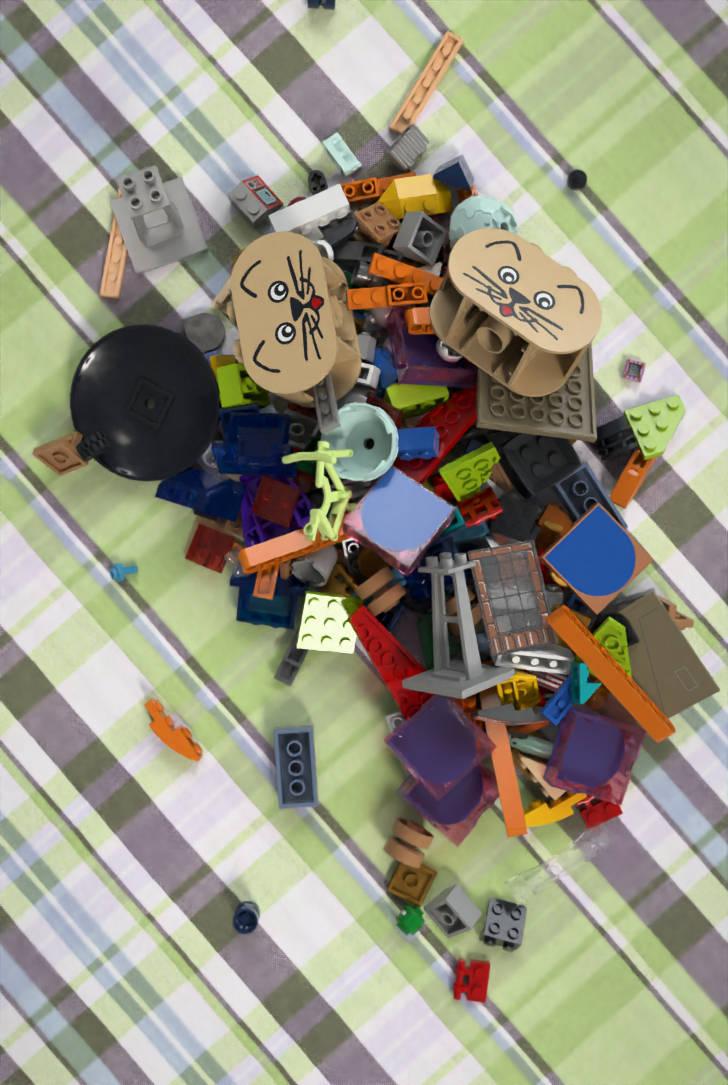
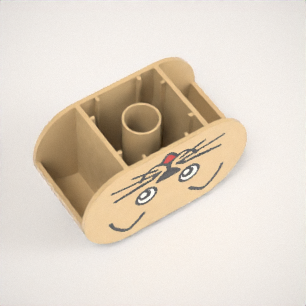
[429,228,602,397]
[227,232,362,408]

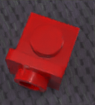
[430,472,456,502]

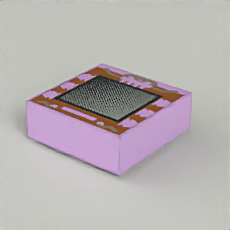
[622,359,646,383]

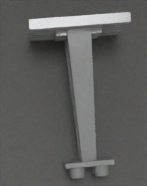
[110,165,208,275]
[402,552,516,699]

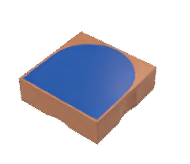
[538,502,654,615]

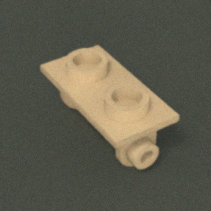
[211,276,233,315]

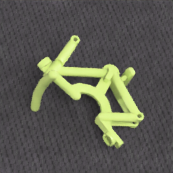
[282,441,360,541]

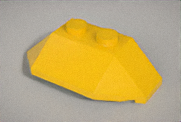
[376,174,453,220]
[497,670,540,711]

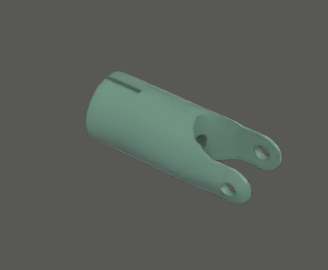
[508,732,553,759]

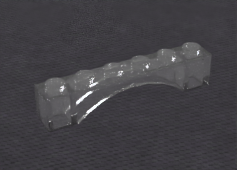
[505,823,616,906]

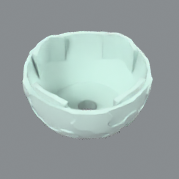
[449,196,518,250]
[321,402,399,482]

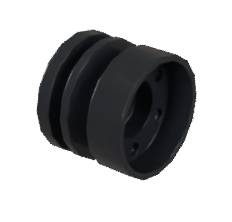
[592,415,639,462]

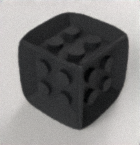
[496,433,581,500]

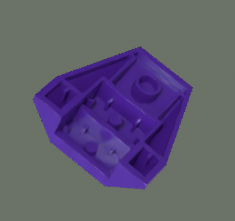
[239,458,314,548]

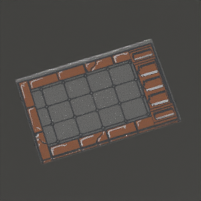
[467,540,559,657]

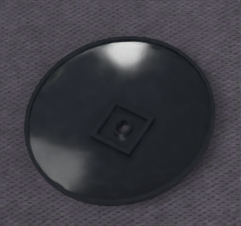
[70,325,221,481]

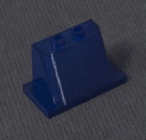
[211,412,298,477]
[155,468,247,522]
[230,562,311,629]

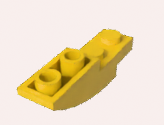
[523,786,587,827]

